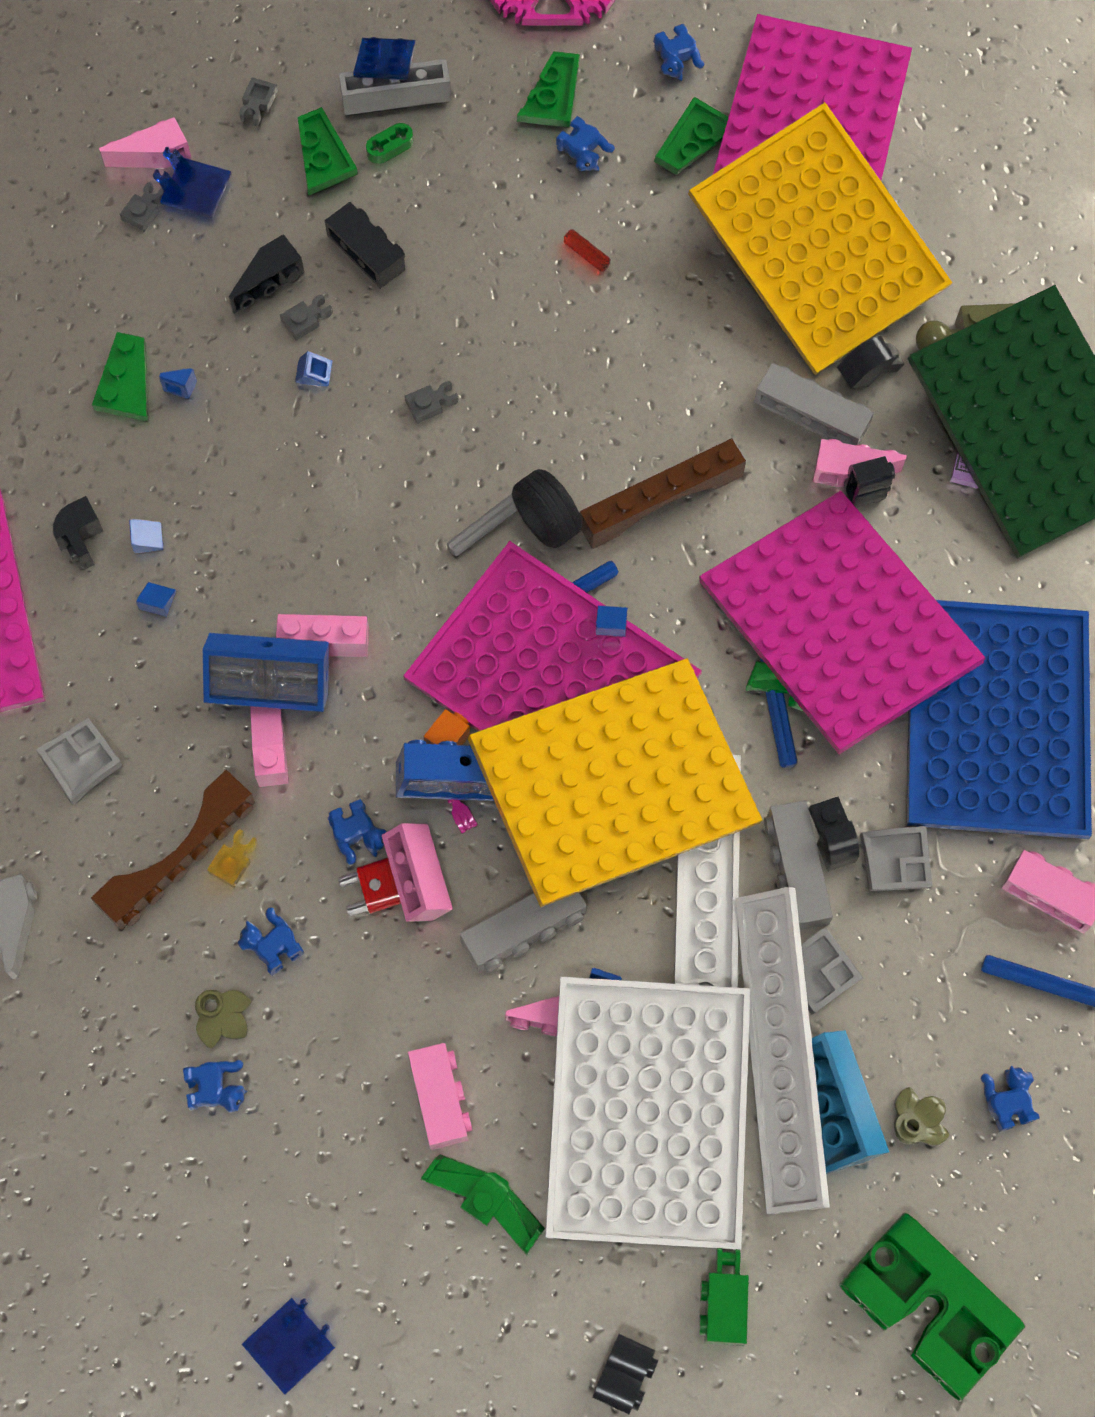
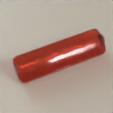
[564,229,611,272]

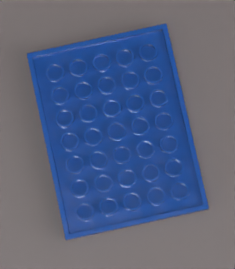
[907,600,1092,839]

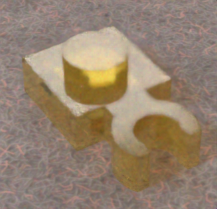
[207,829,258,888]

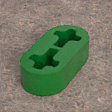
[366,123,413,164]

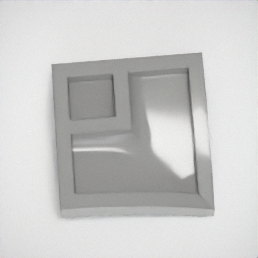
[36,718,122,805]
[860,826,932,892]
[801,927,863,1015]

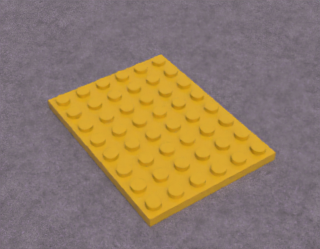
[688,102,953,376]
[467,658,763,908]

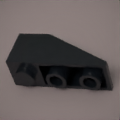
[229,234,304,314]

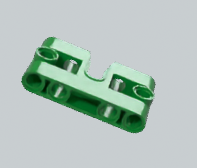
[839,1213,1025,1402]

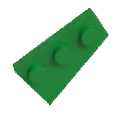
[517,51,580,128]
[653,97,728,175]
[298,107,358,195]
[92,332,148,422]

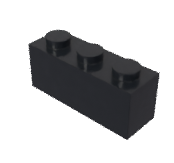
[325,202,405,289]

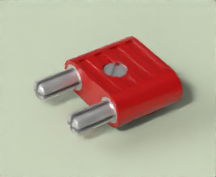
[338,858,401,916]

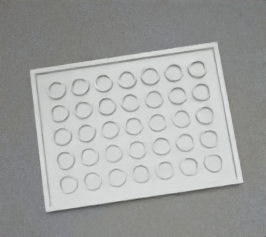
[545,977,751,1250]

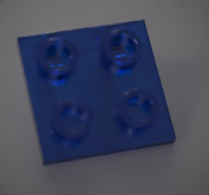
[353,37,416,80]
[153,147,232,219]
[242,1298,335,1395]

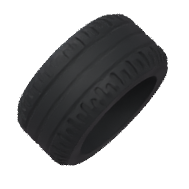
[512,469,582,548]

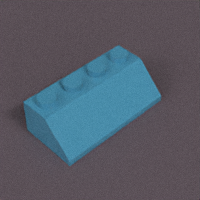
[812,1030,889,1174]

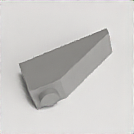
[0,874,37,979]

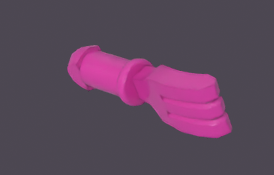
[447,786,478,834]

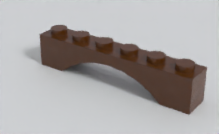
[580,438,746,549]
[91,770,255,931]

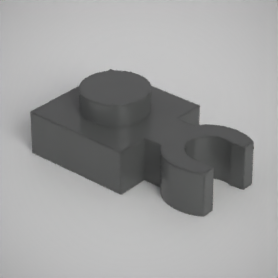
[239,77,278,126]
[120,182,166,232]
[280,295,333,340]
[405,381,458,423]

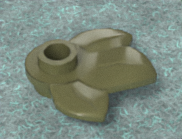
[195,990,251,1049]
[894,1087,950,1146]

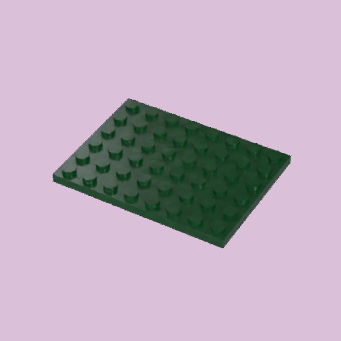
[907,285,1095,558]

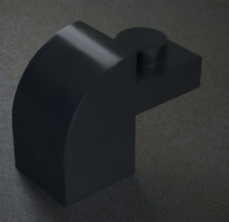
[837,336,905,388]
[53,496,103,570]
[809,796,860,872]

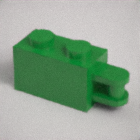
[699,1248,749,1346]

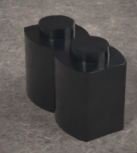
[844,456,895,507]
[592,1334,659,1415]

